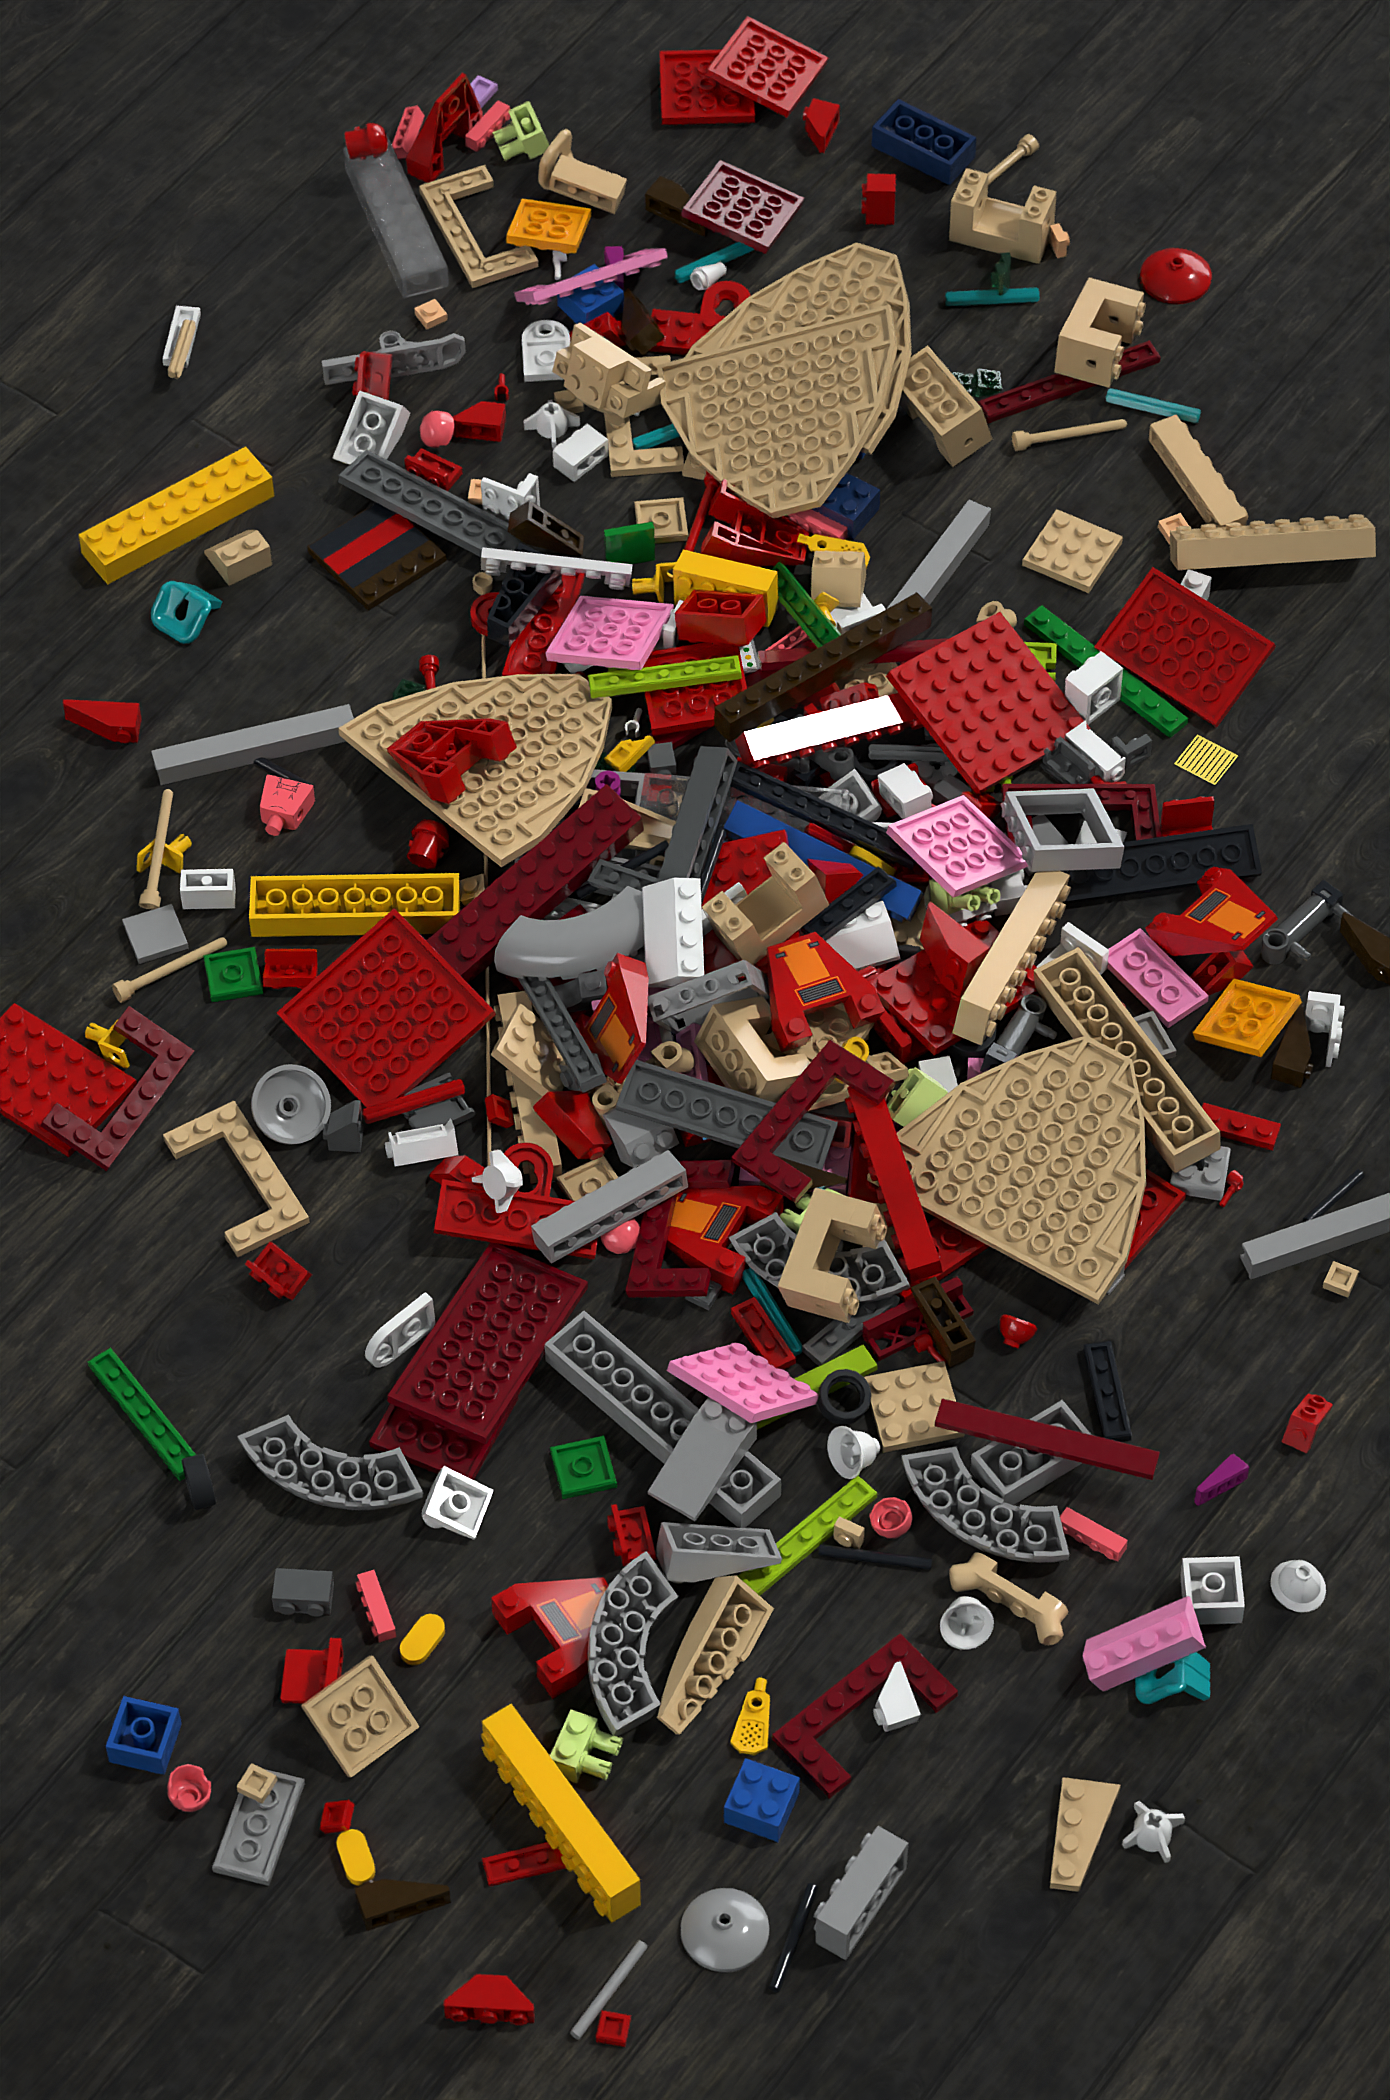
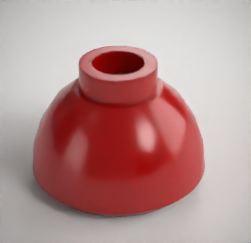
[1000,1314,1037,1349]

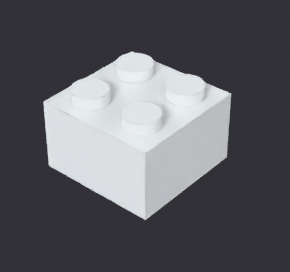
[1065,651,1123,725]
[1180,1556,1245,1624]

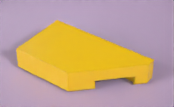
[604,735,655,772]

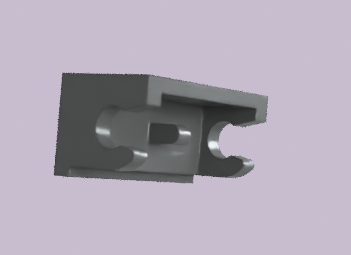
[1040,736,1096,784]

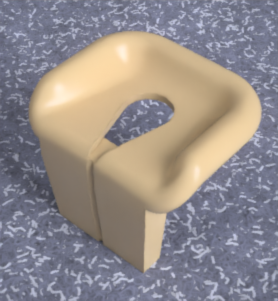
[538,129,573,190]

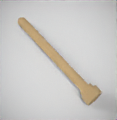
[988,134,1039,185]
[1012,419,1127,451]
[139,789,173,910]
[112,937,227,1003]

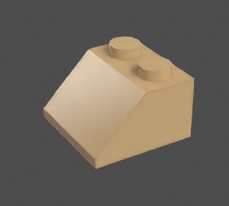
[204,530,272,586]
[811,551,866,607]

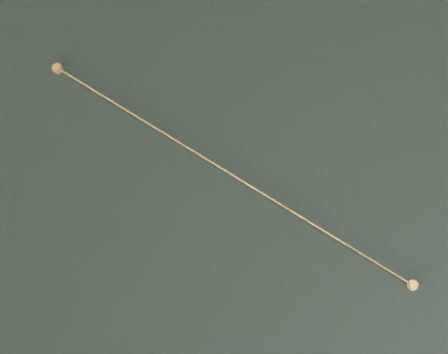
[473,572,493,1166]

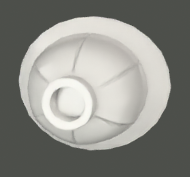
[827,1426,880,1479]
[1271,1560,1326,1613]
[940,1596,994,1650]

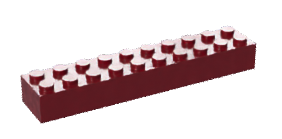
[426,784,644,984]

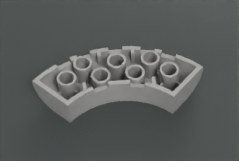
[494,886,644,981]
[729,1212,911,1304]
[238,1415,423,1510]
[901,1447,1069,1562]
[587,1551,678,1736]

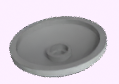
[251,1064,331,1145]
[681,1888,769,1972]

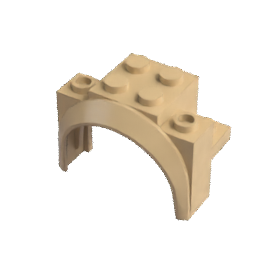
[552,323,666,419]

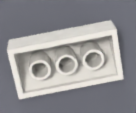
[642,878,704,988]
[800,901,900,971]

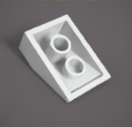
[333,391,410,465]

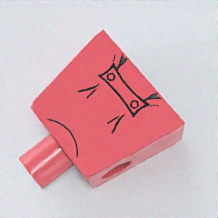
[260,774,315,836]

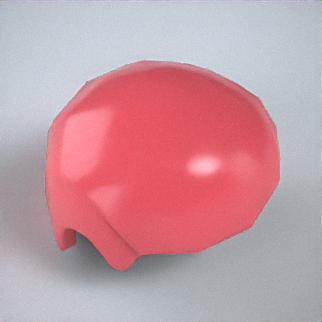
[420,411,454,448]
[600,1218,640,1254]
[869,1497,912,1539]
[167,1764,211,1812]

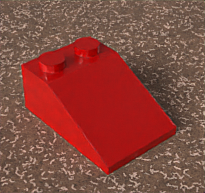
[920,902,989,998]

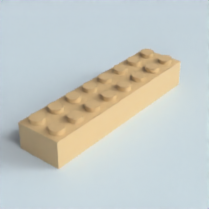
[1170,514,1376,570]
[952,871,1071,1045]

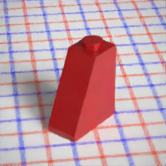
[533,1090,612,1160]

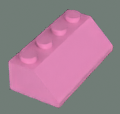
[1083,1596,1206,1691]

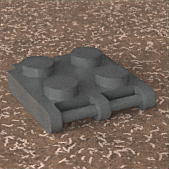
[403,1073,475,1129]

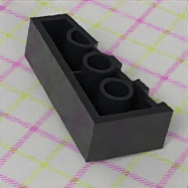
[487,543,562,647]

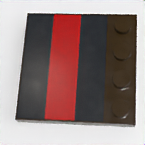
[307,502,446,611]

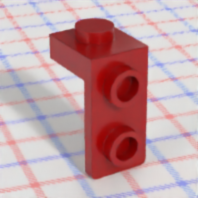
[569,312,626,348]
[1282,1394,1333,1453]

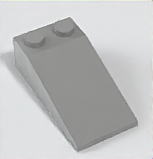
[648,1397,757,1521]
[655,1522,782,1583]

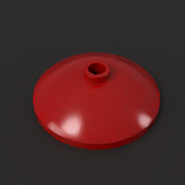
[1140,248,1212,304]

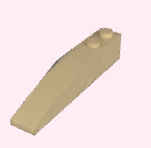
[657,1576,774,1734]

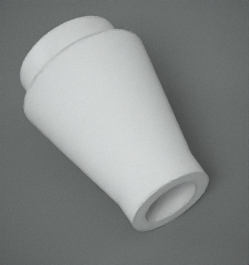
[690,262,726,290]

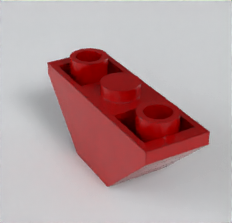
[444,1974,535,2025]

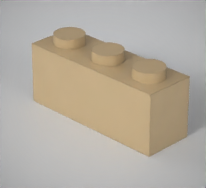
[549,155,627,214]

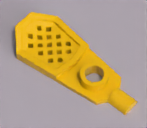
[797,534,870,569]
[731,1678,770,1755]

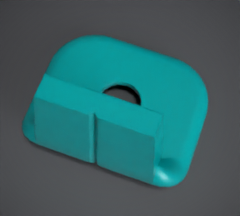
[151,581,223,644]
[1135,1652,1210,1704]

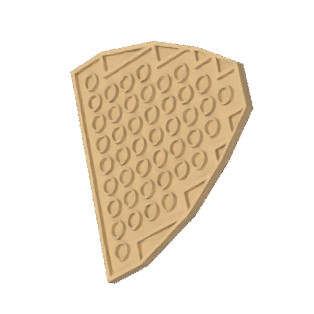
[685,243,911,455]
[657,304,897,519]
[338,674,612,867]
[867,1036,1146,1305]

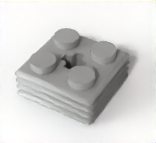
[1170,1146,1231,1201]

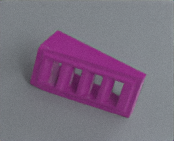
[604,246,624,291]
[1195,1453,1249,1506]

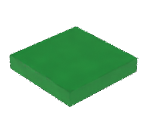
[604,522,655,564]
[203,947,263,1002]
[550,1436,617,1499]

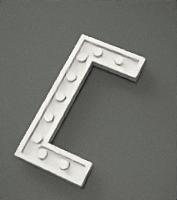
[481,547,632,590]

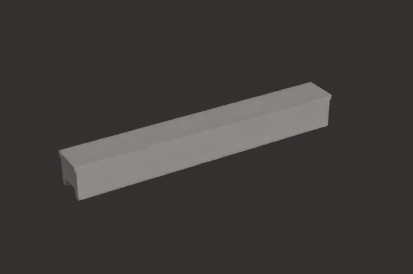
[887,500,991,609]
[151,704,354,785]
[1240,1193,1390,1280]

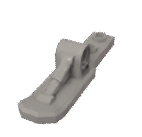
[322,331,466,385]

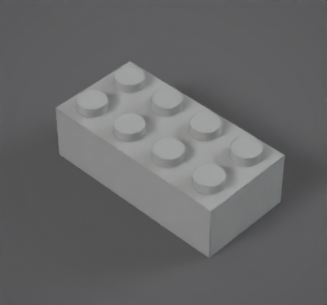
[970,1400,1091,1505]
[814,1826,908,1960]

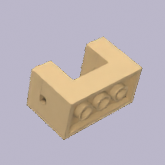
[949,168,1056,264]
[1054,278,1146,388]
[899,346,993,467]
[702,842,829,965]
[694,996,811,1103]
[778,1188,887,1323]

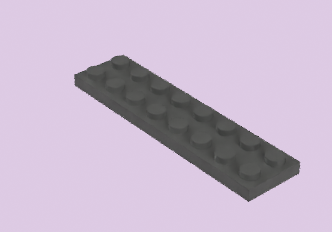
[338,449,526,557]
[616,1060,838,1170]

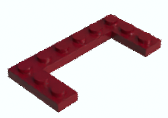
[1001,784,1162,845]
[41,1006,194,1171]
[731,1040,895,1204]
[626,1160,735,1297]
[772,1633,958,1799]

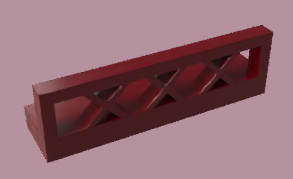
[862,1276,974,1361]

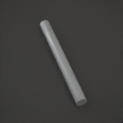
[570,1940,648,2039]

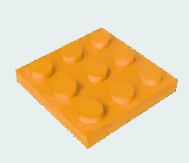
[506,199,591,254]
[1193,979,1302,1057]

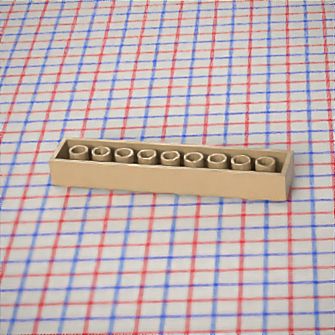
[1034,947,1221,1173]

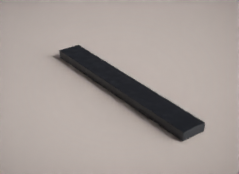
[730,761,916,870]

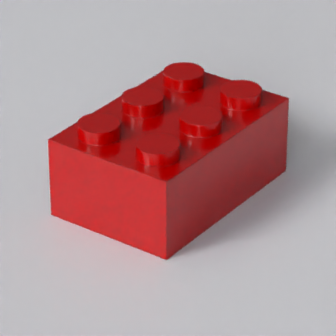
[674,590,767,646]

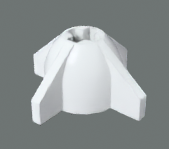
[524,400,580,449]
[472,1150,523,1213]
[1122,1801,1185,1863]

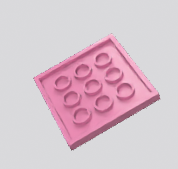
[546,596,674,670]
[886,795,1028,898]
[667,1343,819,1423]

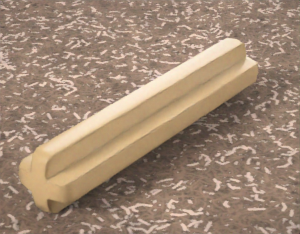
[167,319,196,379]

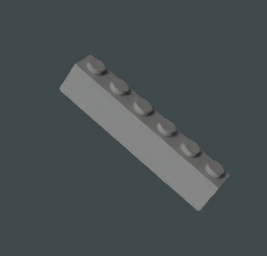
[531,1150,688,1263]

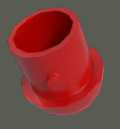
[345,123,388,160]
[407,819,449,869]

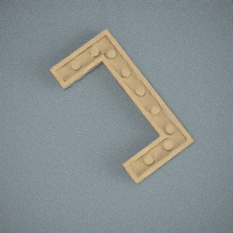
[419,165,538,288]
[604,355,684,477]
[163,1101,310,1257]

